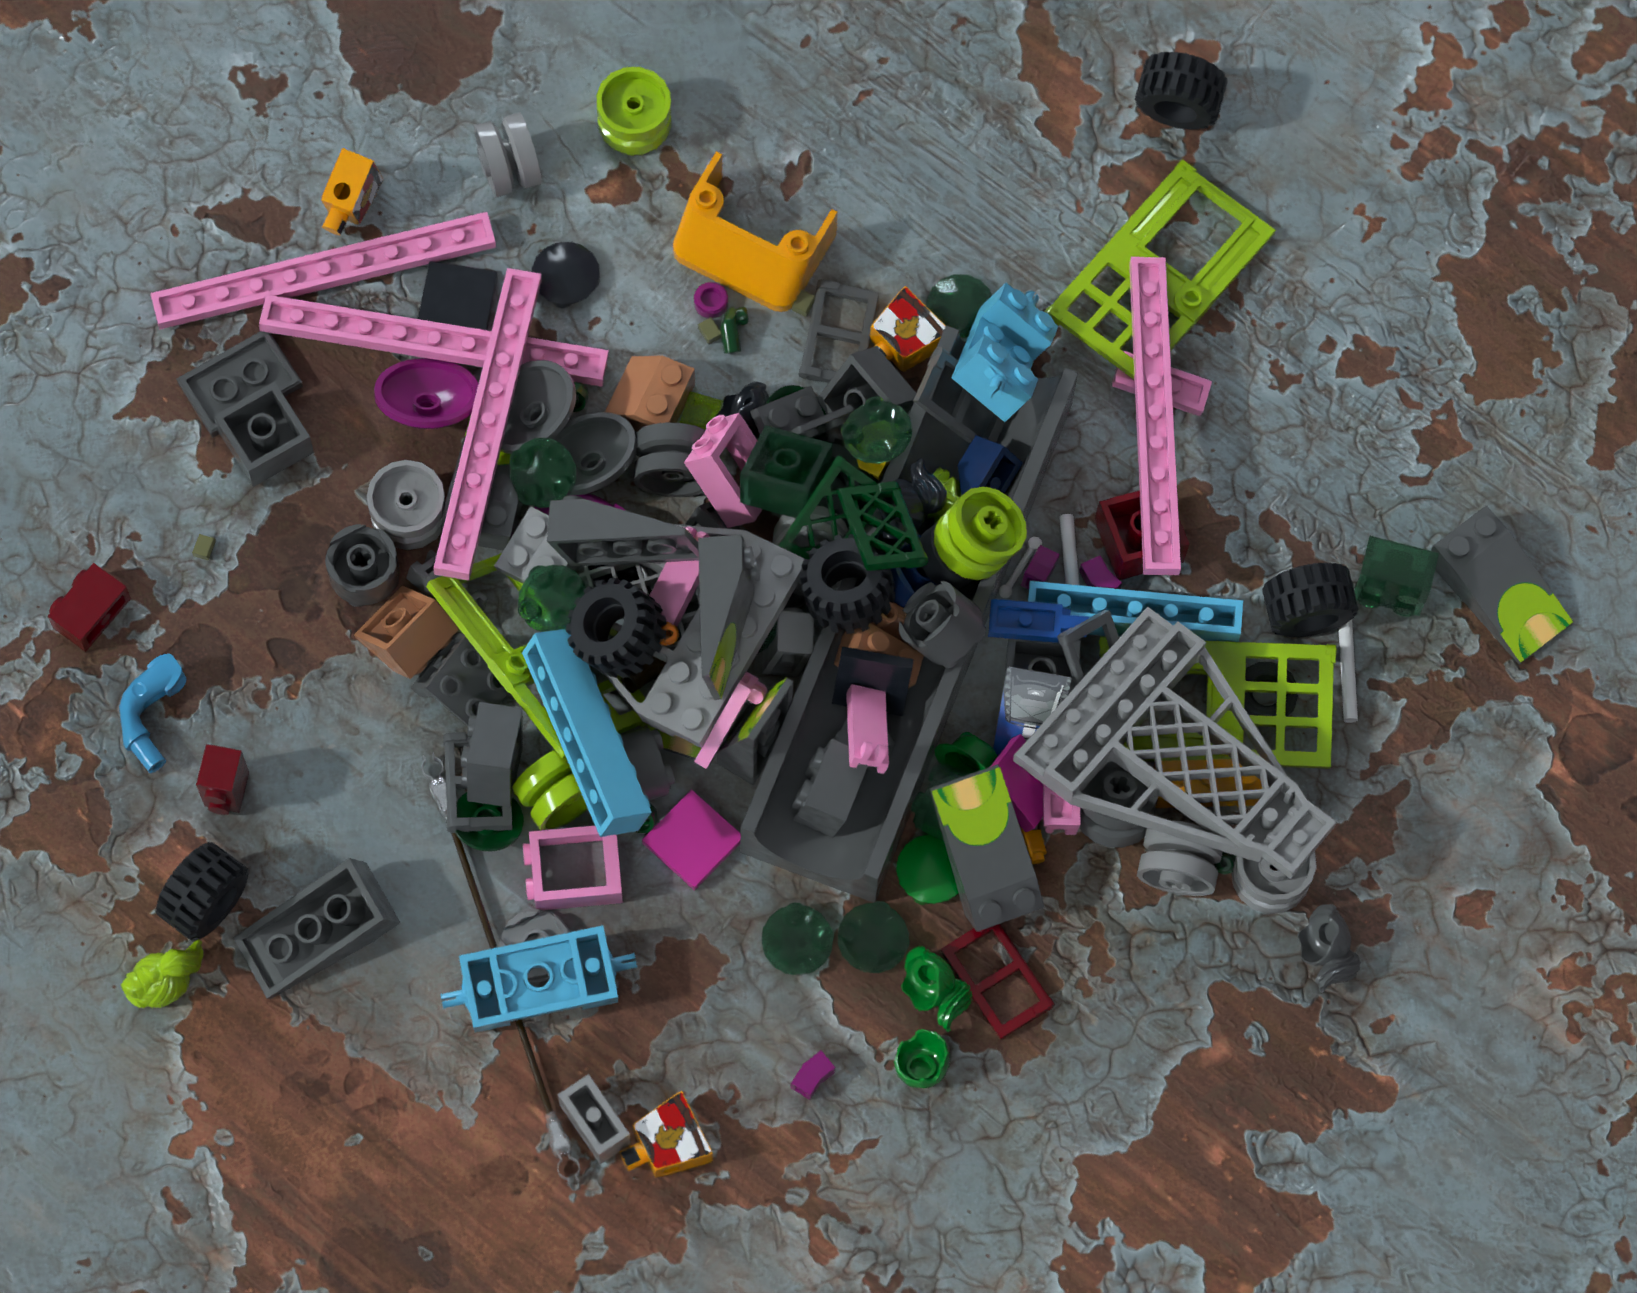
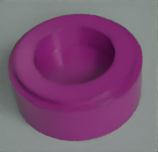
[694,282,728,318]

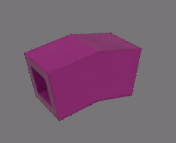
[1020,545,1060,590]
[1079,555,1122,589]
[791,1050,835,1100]

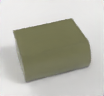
[792,290,815,317]
[698,317,722,344]
[192,534,216,561]

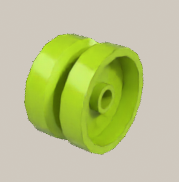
[596,67,672,155]
[934,486,1027,580]
[512,750,588,831]

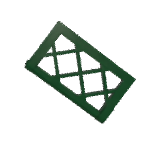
[778,456,884,559]
[838,481,928,571]

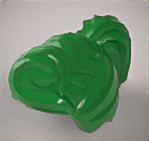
[901,946,972,1033]

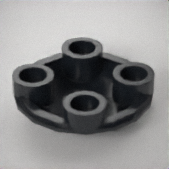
[532,242,600,308]

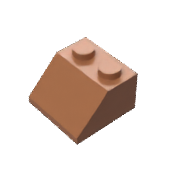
[605,356,695,432]
[354,586,459,679]

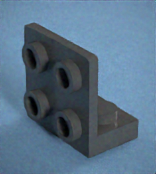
[750,386,855,451]
[411,633,508,727]

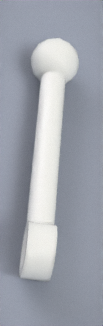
[998,537,1042,598]

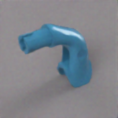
[119,654,187,774]

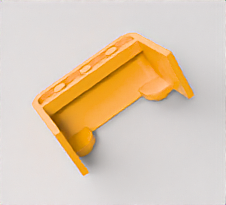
[673,151,838,312]

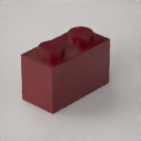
[48,563,131,652]
[196,744,249,815]

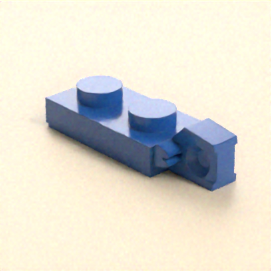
[988,599,1089,643]

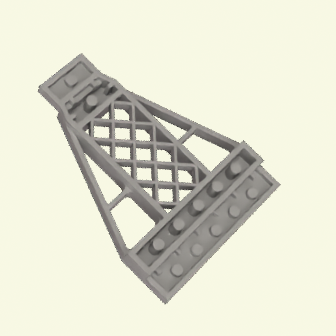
[495,506,804,748]
[1013,607,1336,879]

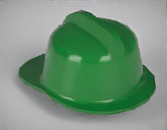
[935,732,998,779]

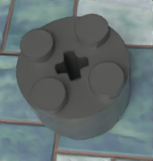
[325,524,400,607]
[899,581,986,668]
[621,727,675,801]

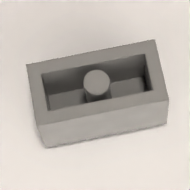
[762,607,814,677]
[558,1074,631,1165]

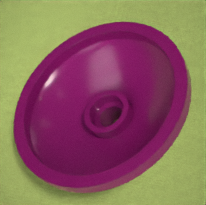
[374,358,479,429]

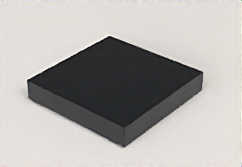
[418,261,498,330]
[832,647,914,716]

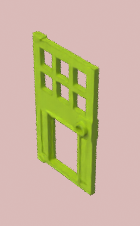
[1044,160,1276,380]
[426,553,648,759]
[1099,636,1337,769]

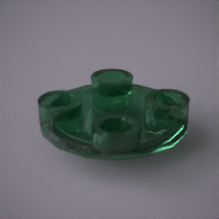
[927,274,992,338]
[841,396,913,464]
[510,438,576,508]
[517,565,586,632]
[837,901,910,973]
[761,902,834,976]

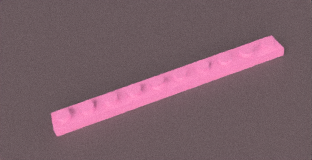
[150,212,496,329]
[1129,257,1181,575]
[434,268,541,581]
[259,295,609,387]

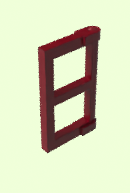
[941,924,1055,1041]

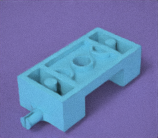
[951,282,1058,422]
[440,925,637,1033]

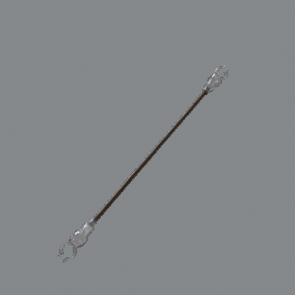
[422,752,580,1185]

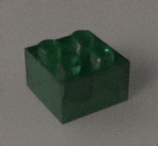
[740,425,832,518]
[1353,536,1439,617]

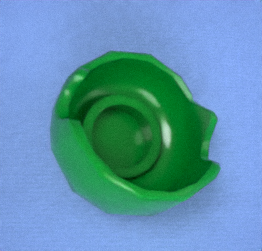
[894,1029,950,1088]

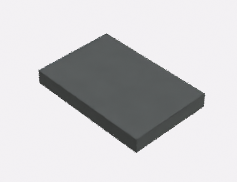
[176,331,303,438]

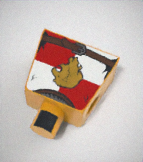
[321,148,384,236]
[870,286,945,371]
[619,1091,713,1178]

